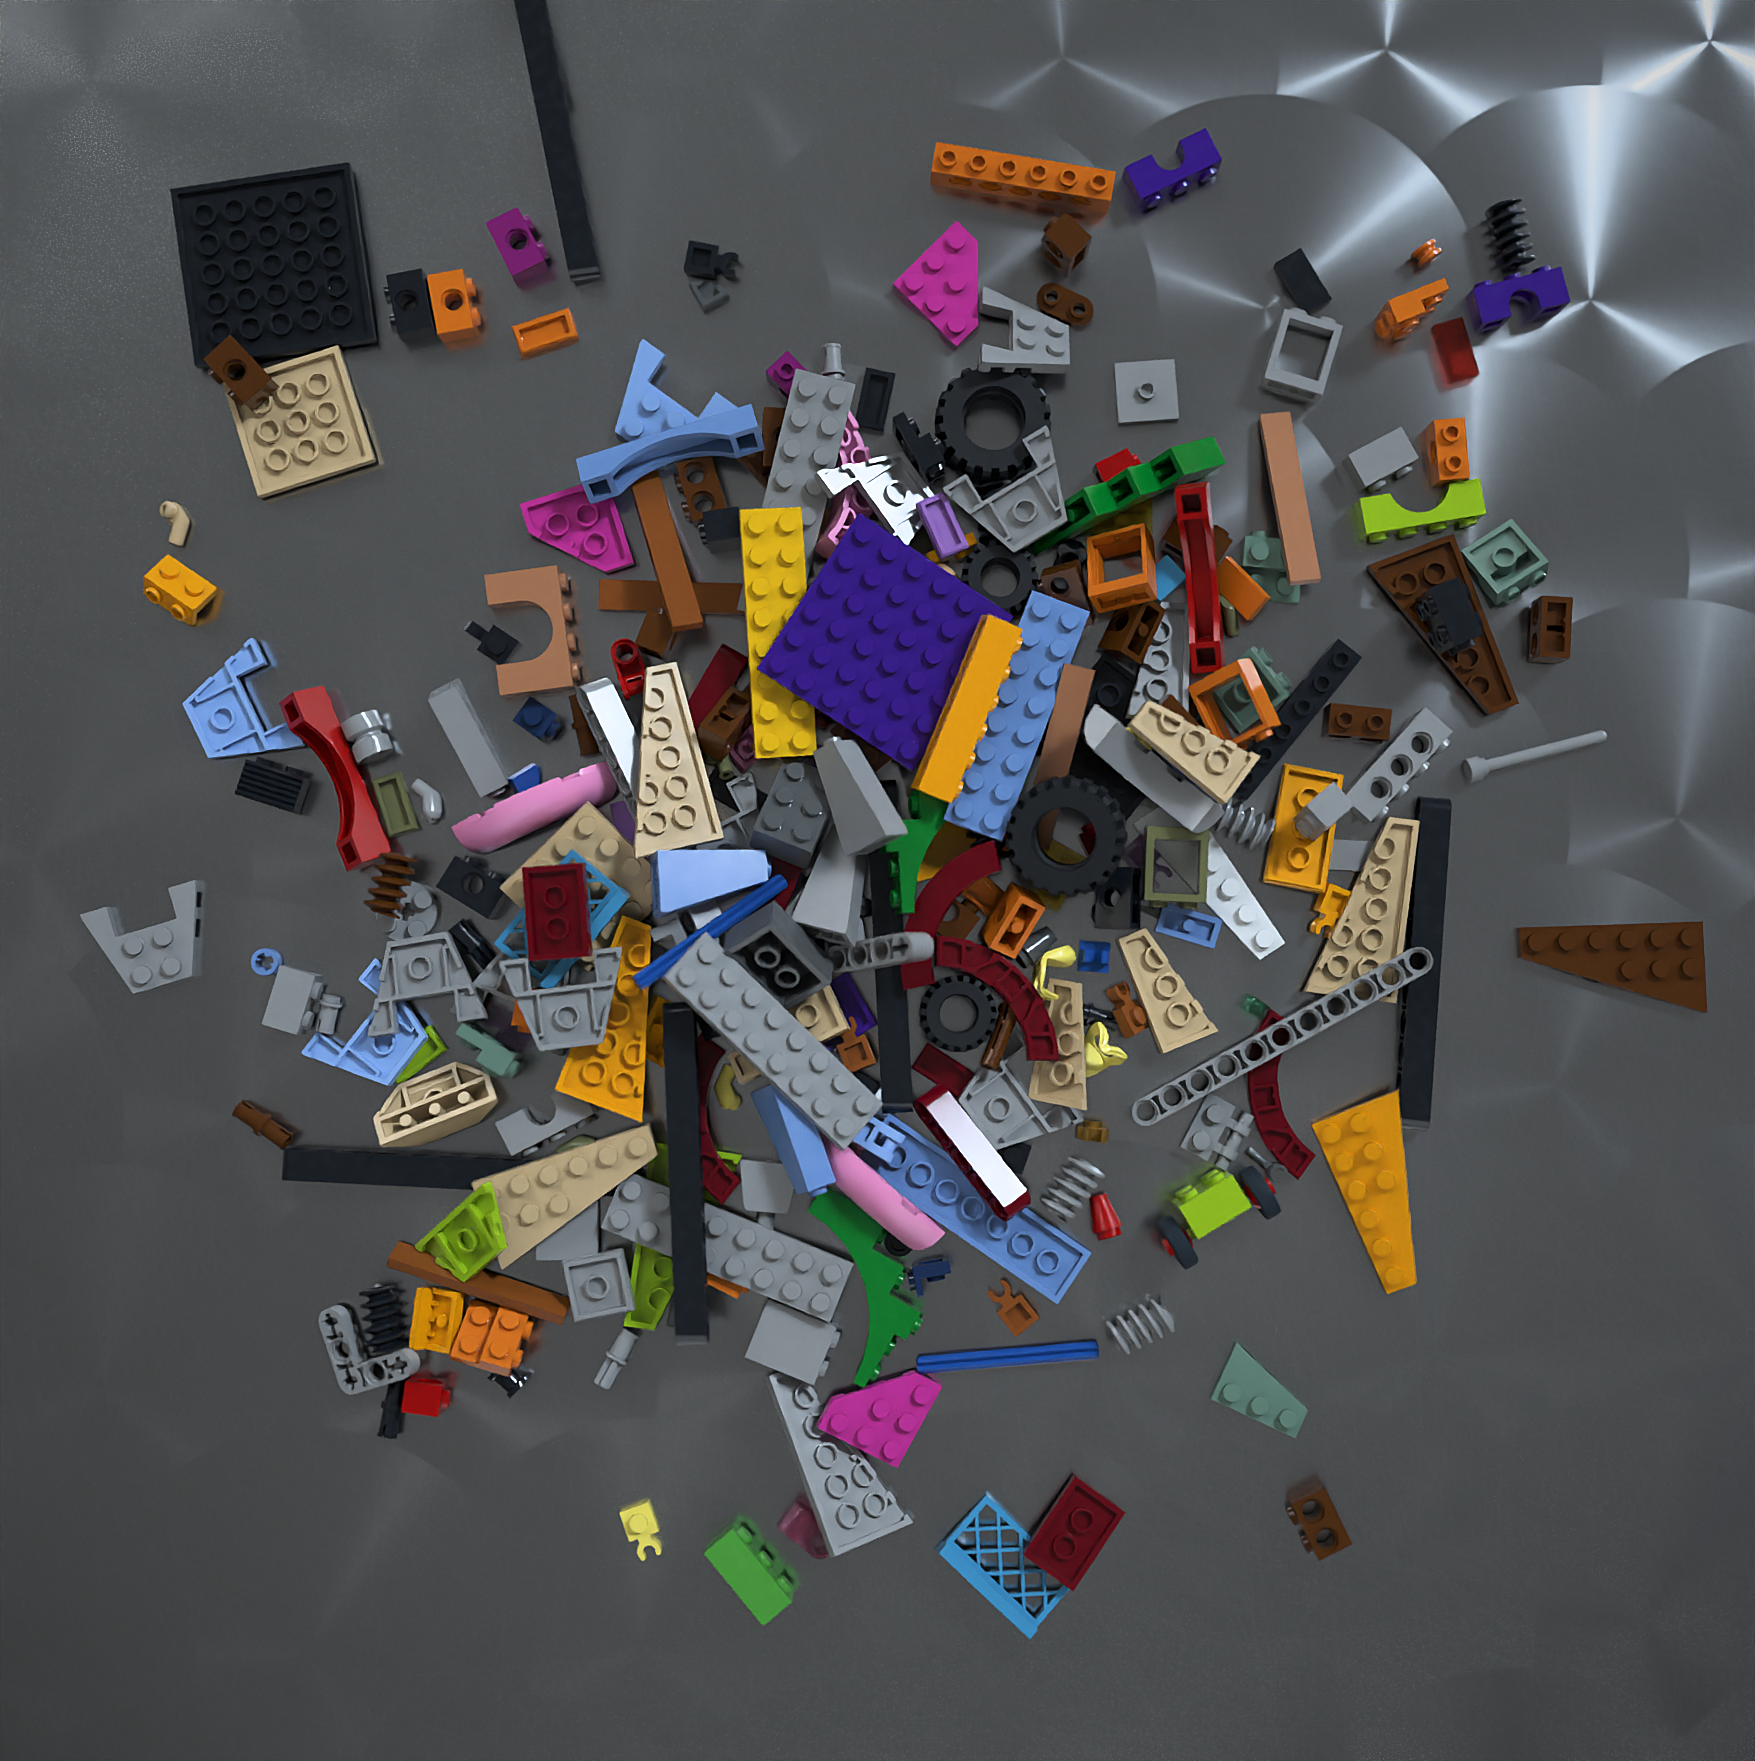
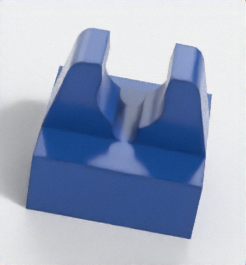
[1077,940,1111,973]

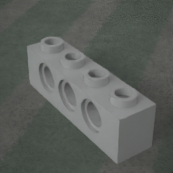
[1344,707,1453,824]

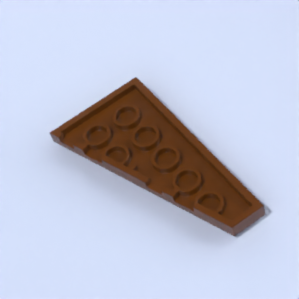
[1366,534,1519,715]
[1516,921,1707,1013]

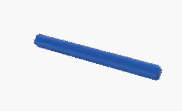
[633,874,788,990]
[916,1341,1099,1374]

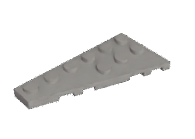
[764,1372,914,1558]

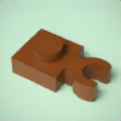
[1106,981,1150,1039]
[836,1016,877,1074]
[987,1280,1040,1337]

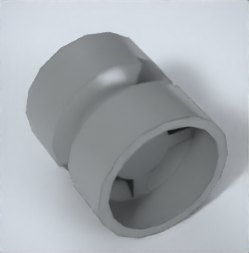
[340,710,394,765]

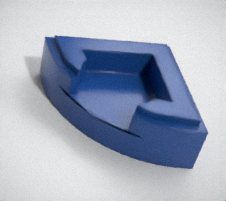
[507,763,539,794]

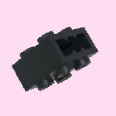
[1415,577,1483,656]

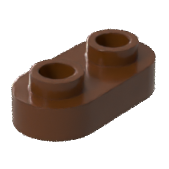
[1036,283,1094,329]

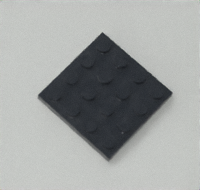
[1036,652,1166,821]

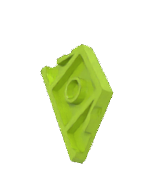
[415,1181,507,1282]

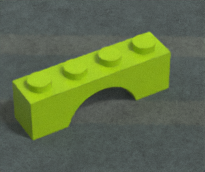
[1354,478,1486,543]

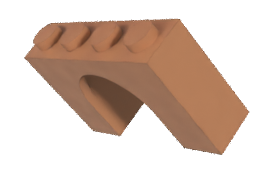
[484,565,580,699]

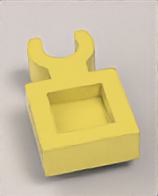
[619,1500,662,1561]

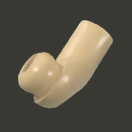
[160,501,190,547]

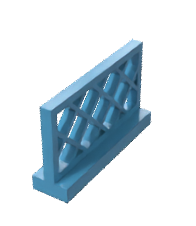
[494,849,631,989]
[934,1494,1069,1639]

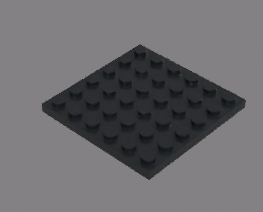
[170,162,377,369]

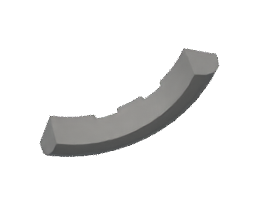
[1084,704,1225,833]

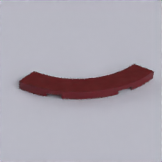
[901,840,1002,990]
[935,935,1059,1061]
[1246,1008,1316,1180]
[698,1032,741,1206]

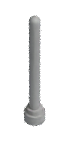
[1463,730,1607,783]

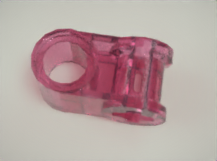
[777,1500,829,1559]

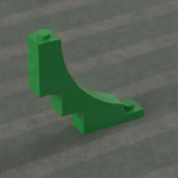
[1031,436,1226,555]

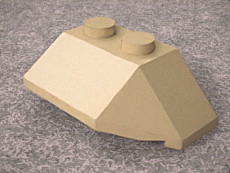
[373,1062,498,1147]

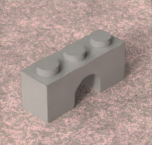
[495,1091,598,1158]

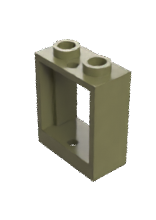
[1141,826,1209,909]

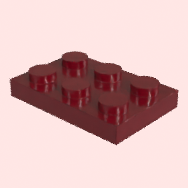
[522,863,593,961]
[1021,1475,1125,1591]

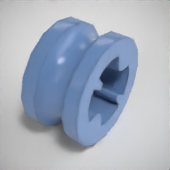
[251,948,282,976]

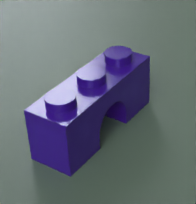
[1122,128,1222,209]
[1466,266,1571,332]

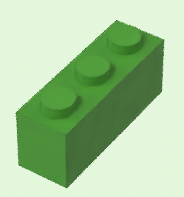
[704,1522,793,1626]

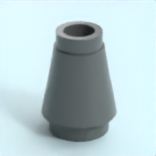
[1015,926,1057,969]

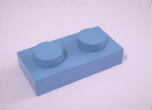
[1154,903,1223,949]

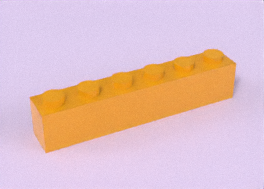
[911,614,1023,803]

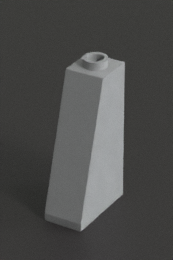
[427,678,508,798]
[813,736,908,857]
[791,824,867,947]

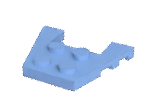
[615,339,738,467]
[182,638,306,759]
[301,958,429,1086]

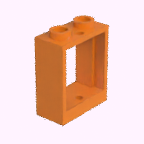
[1086,523,1157,613]
[1187,658,1281,750]

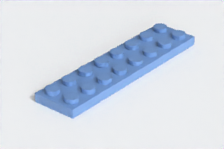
[944,590,1090,842]
[858,1113,1092,1305]

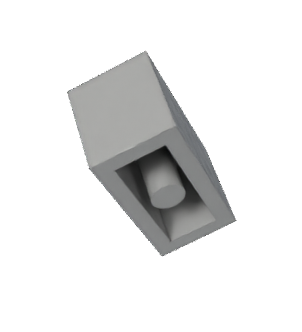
[1342,426,1419,493]
[1293,782,1354,842]
[262,965,324,1035]

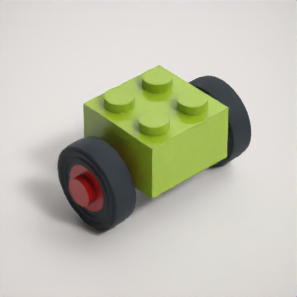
[1157,1165,1281,1270]

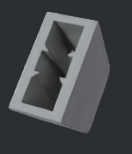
[740,1158,794,1230]

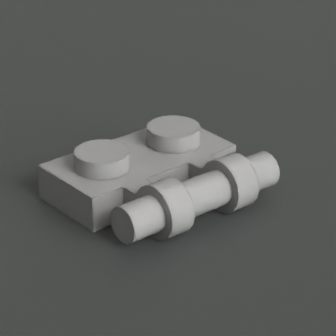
[1179,1093,1254,1171]

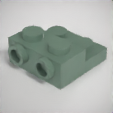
[1461,518,1549,605]
[1239,531,1300,605]
[1212,646,1292,733]
[456,1022,525,1079]

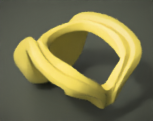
[1032,945,1076,1001]
[1084,1022,1128,1078]

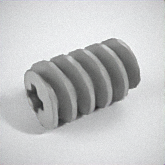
[1215,796,1276,850]
[1039,1156,1105,1225]
[1105,1294,1175,1355]

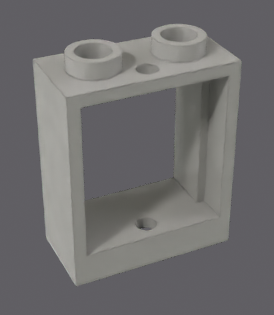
[1259,308,1343,403]

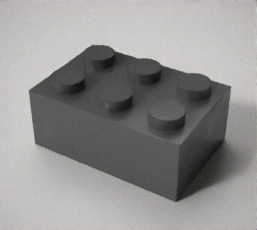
[749,757,831,870]
[723,900,833,1010]

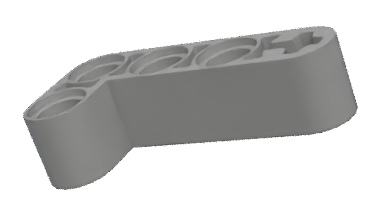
[824,918,934,973]

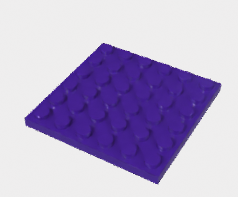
[757,513,1013,772]

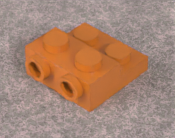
[1374,278,1450,340]
[450,1299,534,1377]

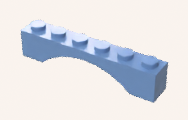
[576,404,765,504]

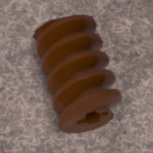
[363,851,419,919]

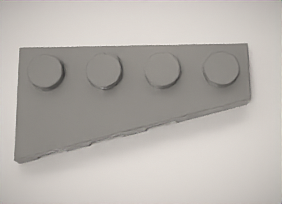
[1125,601,1190,719]

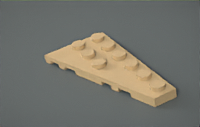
[633,662,724,860]
[1303,817,1420,1003]
[472,1124,659,1270]

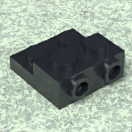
[892,411,947,484]

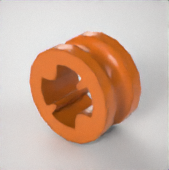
[1411,239,1442,268]

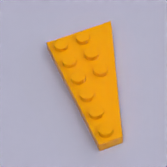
[555,915,652,1122]
[1312,1089,1417,1294]

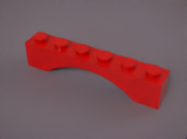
[1174,482,1226,674]
[279,685,391,872]

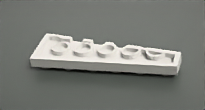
[1132,806,1285,960]

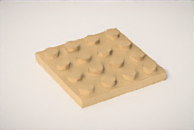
[223,345,376,498]
[500,801,653,972]

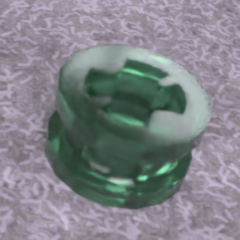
[1239,993,1270,1021]

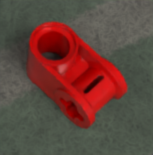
[610,638,646,701]

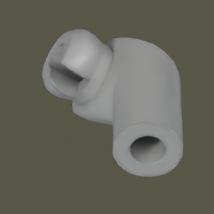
[410,778,442,823]

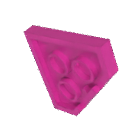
[893,220,978,350]
[520,484,635,574]
[816,1370,942,1468]

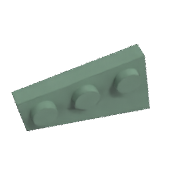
[1210,1341,1308,1438]

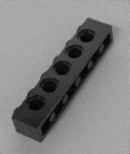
[1232,638,1362,802]

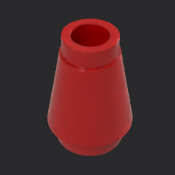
[1089,1193,1123,1241]

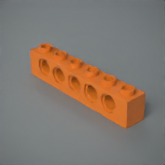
[930,142,1116,213]

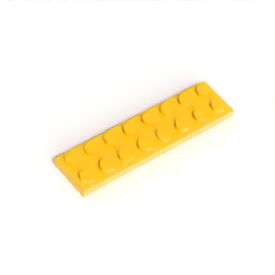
[739,507,817,759]

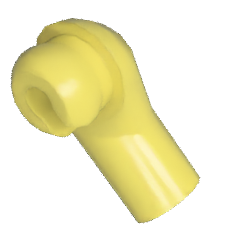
[714,1063,741,1110]

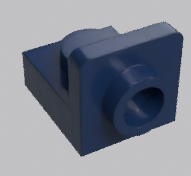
[513,696,561,743]
[907,1256,951,1298]

